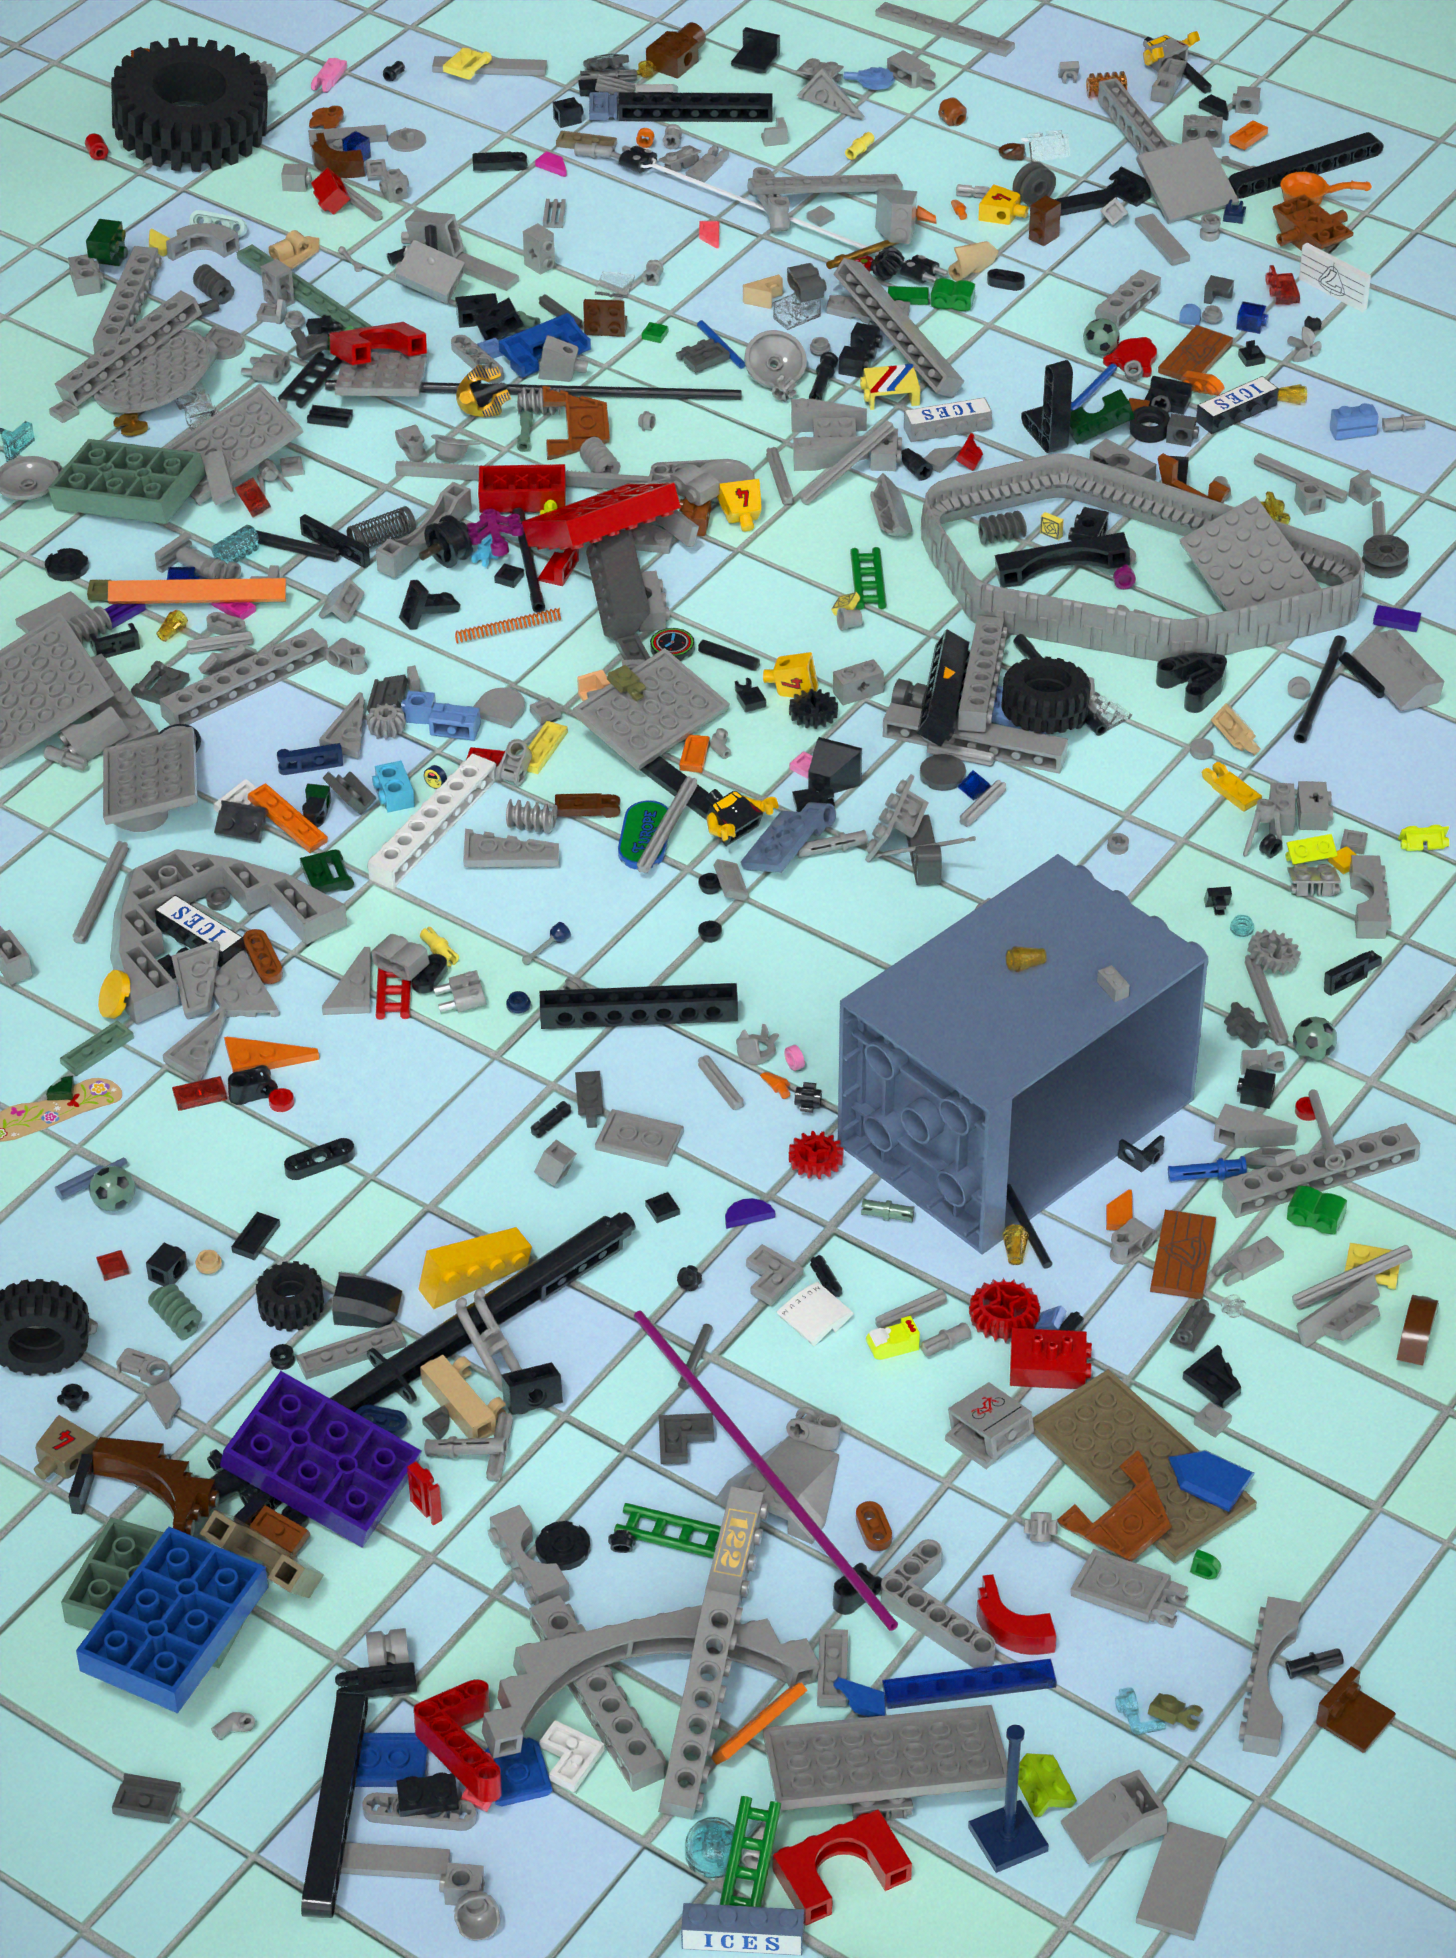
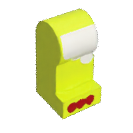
[866,1316,920,1360]

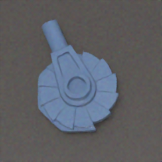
[843,67,895,90]

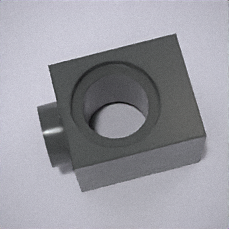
[1166,413,1199,447]

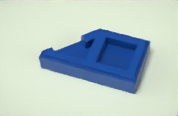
[833,1677,885,1717]

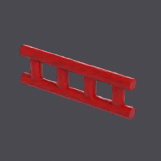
[376,968,411,1020]

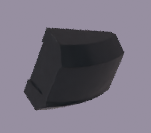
[332,1271,402,1328]

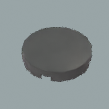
[920,754,966,791]

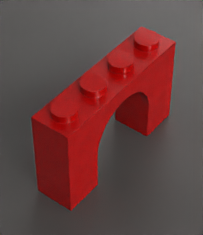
[329,322,427,365]
[773,1809,912,1926]

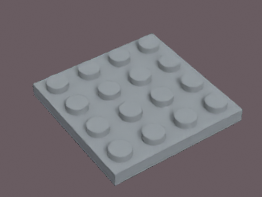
[335,352,427,397]

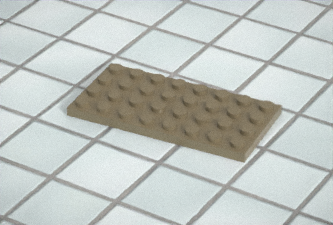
[1033,1369,1257,1564]

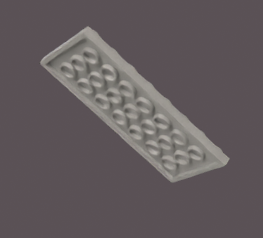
[763,1705,1007,1810]

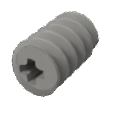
[517,387,561,415]
[580,437,621,474]
[66,606,112,644]
[506,799,558,834]

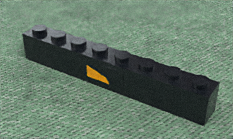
[917,629,970,747]

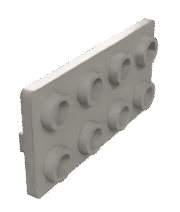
[865,774,929,862]

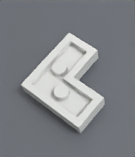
[540,1720,605,1793]

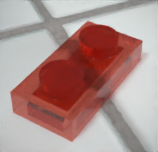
[235,477,271,517]
[172,1076,227,1111]

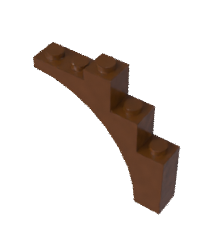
[93,1437,219,1536]

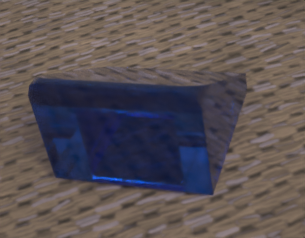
[958,770,991,801]

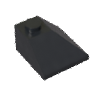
[808,737,862,793]

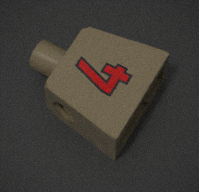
[34,1415,98,1480]

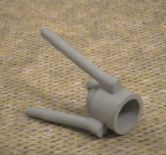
[257,458,293,505]
[1243,799,1283,856]

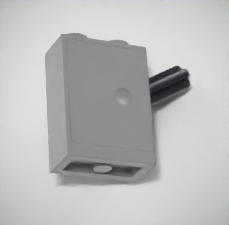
[394,225,465,305]

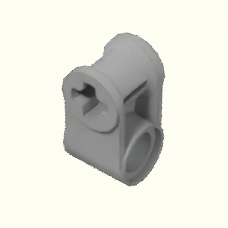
[395,424,426,462]
[324,638,368,675]
[496,739,532,786]
[1110,1218,1157,1265]
[786,1407,841,1450]

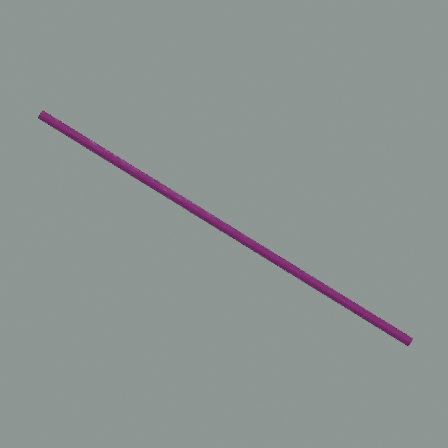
[634,1311,898,1631]

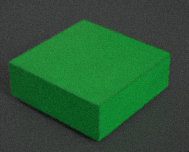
[642,322,669,343]

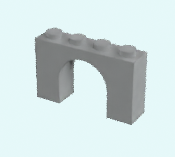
[56,706,130,761]

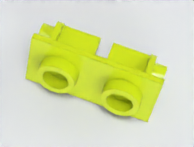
[1398,825,1449,851]
[1285,834,1338,865]

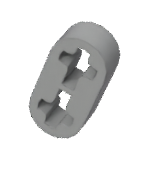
[206,612,246,635]

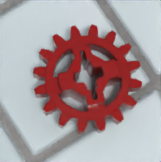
[789,1131,844,1179]

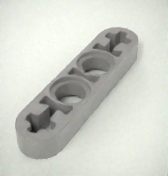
[451,335,504,384]
[362,1792,476,1831]

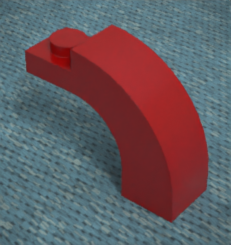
[976,1574,1056,1655]

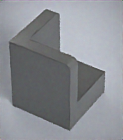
[1204,275,1234,304]

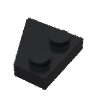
[1182,1344,1241,1408]

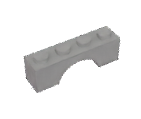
[1349,855,1391,939]
[488,1505,570,1605]

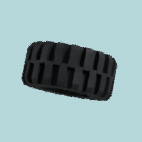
[1001,656,1091,734]
[0,1279,89,1376]

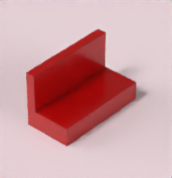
[538,548,579,587]

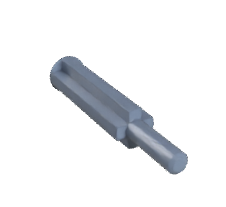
[55,1157,127,1200]

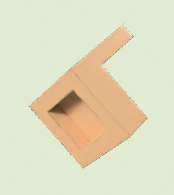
[577,669,611,701]

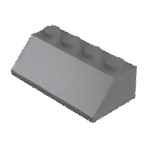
[1353,629,1445,711]

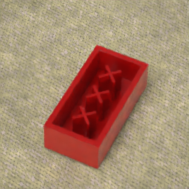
[478,464,566,513]

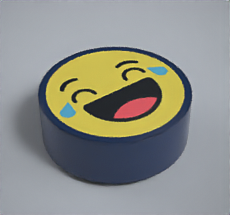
[424,765,447,789]

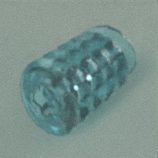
[211,525,259,564]

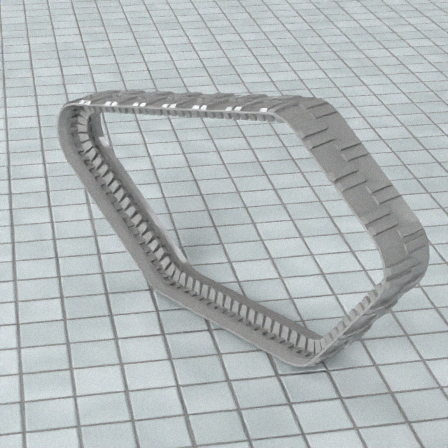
[921,453,1365,662]

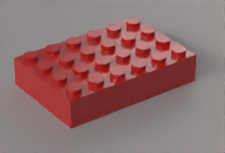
[522,482,681,550]

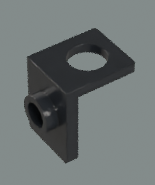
[1118,1135,1165,1173]

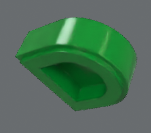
[1190,1549,1221,1579]

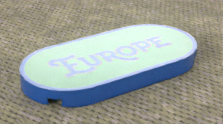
[618,800,669,869]

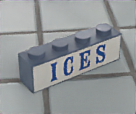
[681,1903,804,1956]

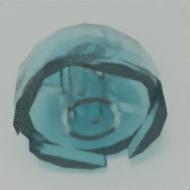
[684,1817,743,1878]

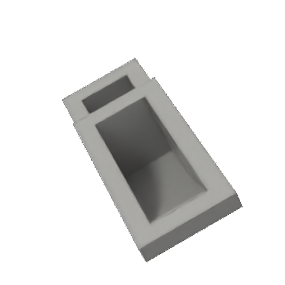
[1150,58,1187,104]

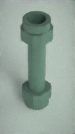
[517,411,533,452]

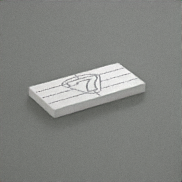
[1299,243,1371,312]

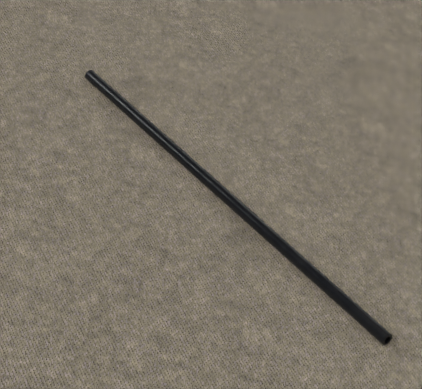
[325,380,742,400]

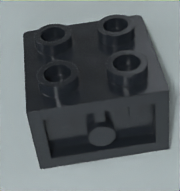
[731,27,780,73]

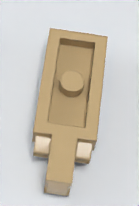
[1211,703,1261,756]

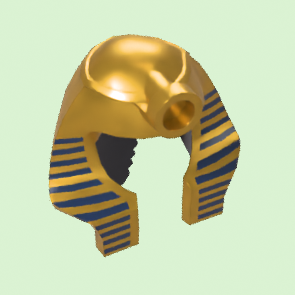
[456,365,511,417]

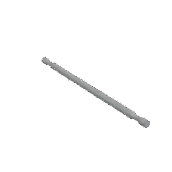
[874,836,976,858]

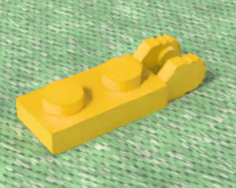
[1201,762,1262,812]

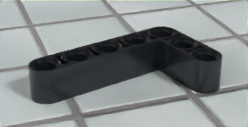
[1021,360,1073,453]

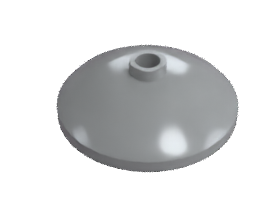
[744,330,807,389]
[0,456,59,501]

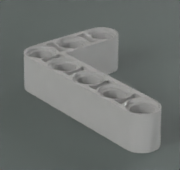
[881,1539,995,1671]

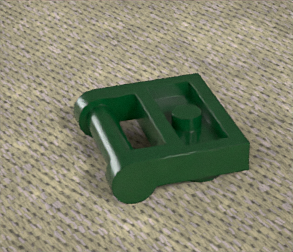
[300,849,354,893]

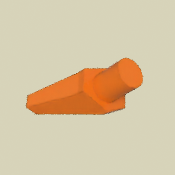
[951,199,967,220]
[916,205,936,224]
[760,1072,790,1099]

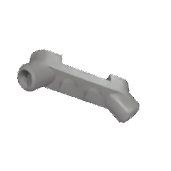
[747,167,790,232]

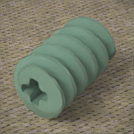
[148,1284,202,1340]

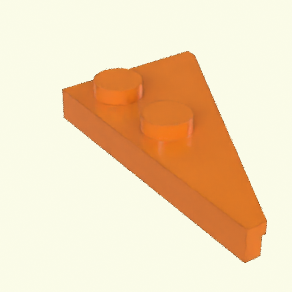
[224,1036,319,1073]

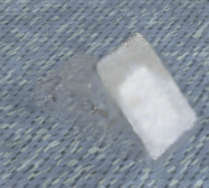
[1091,691,1133,731]

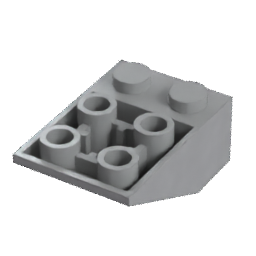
[1061,1770,1167,1864]

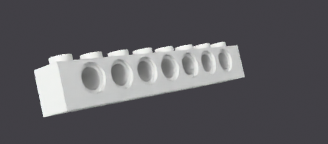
[367,754,497,890]

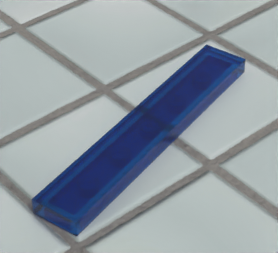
[882,1658,1057,1709]

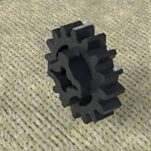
[789,689,838,729]

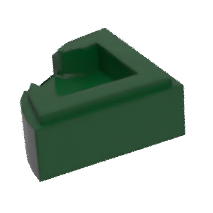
[46,1076,74,1100]

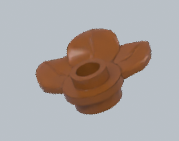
[309,105,344,129]

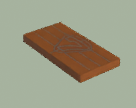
[1158,325,1233,381]
[1150,1209,1216,1299]

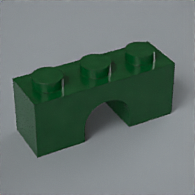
[1069,389,1135,445]

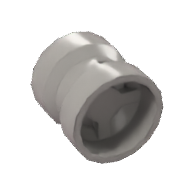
[1200,214,1221,242]

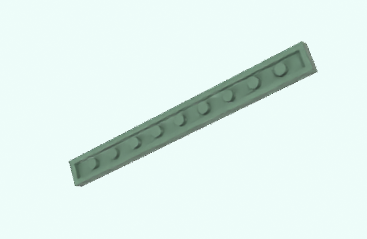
[236,244,372,331]

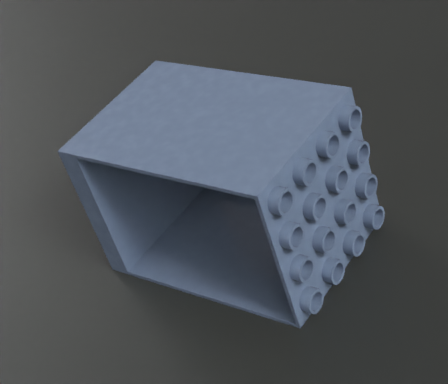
[838,854,1209,1255]

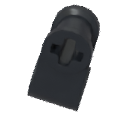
[228,1065,278,1105]
[832,1563,882,1615]

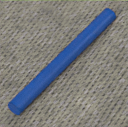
[697,320,745,369]

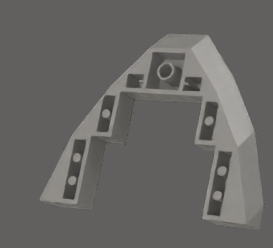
[110,849,347,1024]

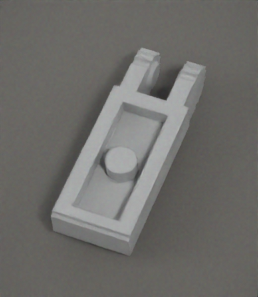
[686,145,729,183]
[1212,1236,1284,1286]

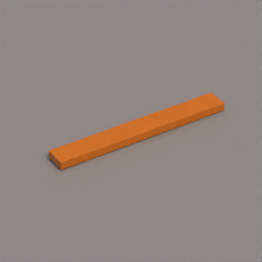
[108,578,286,604]

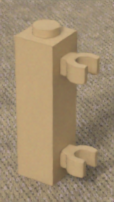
[420,1355,506,1439]

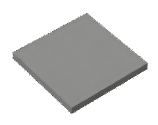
[1136,137,1239,224]

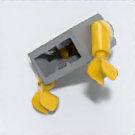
[1143,31,1200,72]

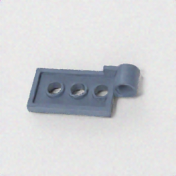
[741,802,836,873]

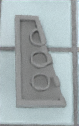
[827,295,910,324]

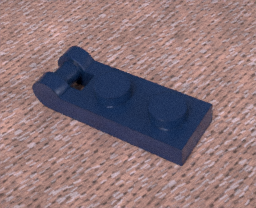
[277,743,343,775]

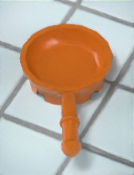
[1280,172,1372,205]

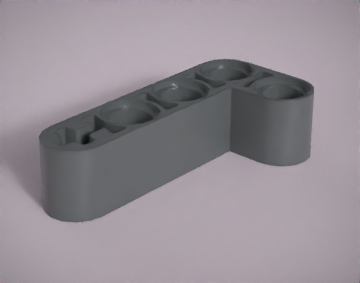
[906,814,942,885]

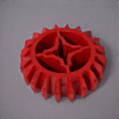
[969,1277,1041,1343]

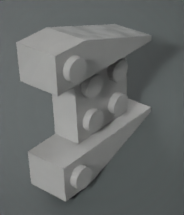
[791,398,869,471]

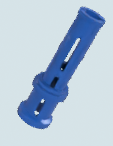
[1168,1156,1247,1182]

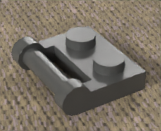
[131,661,190,705]

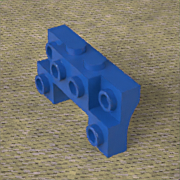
[498,313,591,378]

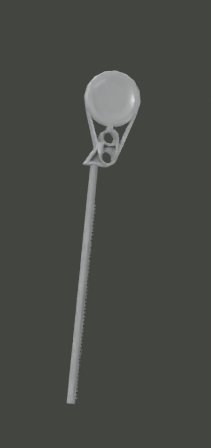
[395,459,755,502]

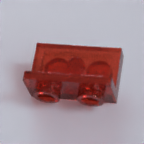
[1265,265,1300,305]

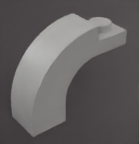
[166,223,240,261]

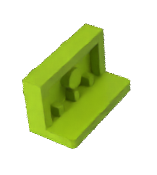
[1018,1753,1077,1817]

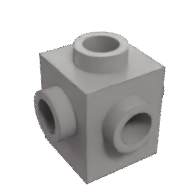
[379,168,409,203]

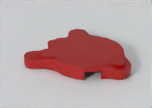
[1103,337,1157,377]

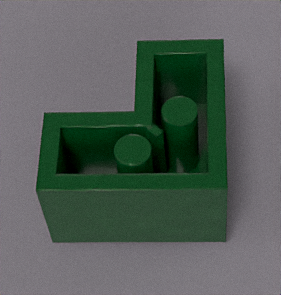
[86,219,128,266]

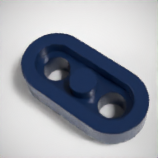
[355,1405,408,1437]

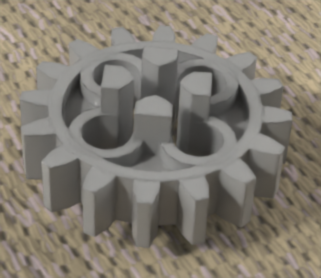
[1247,929,1301,974]

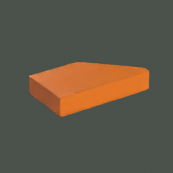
[1106,1190,1133,1230]

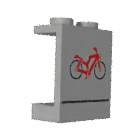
[948,1382,1034,1459]

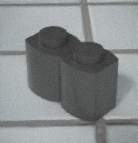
[787,263,827,302]

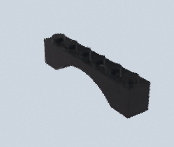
[994,532,1130,588]

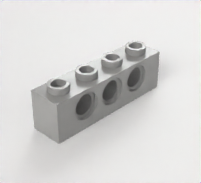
[1095,269,1161,330]

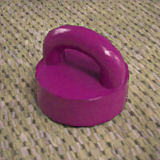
[1113,565,1136,589]

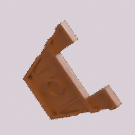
[542,386,610,460]
[1157,453,1230,503]
[1057,1450,1172,1562]

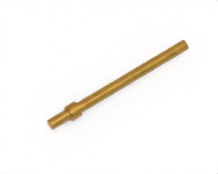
[826,239,899,269]

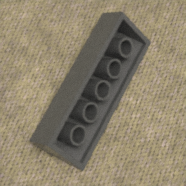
[586,530,650,640]

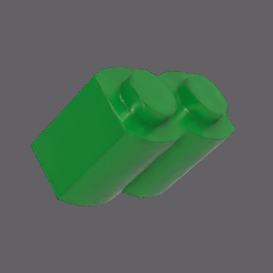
[931,278,975,311]
[1287,1186,1347,1234]

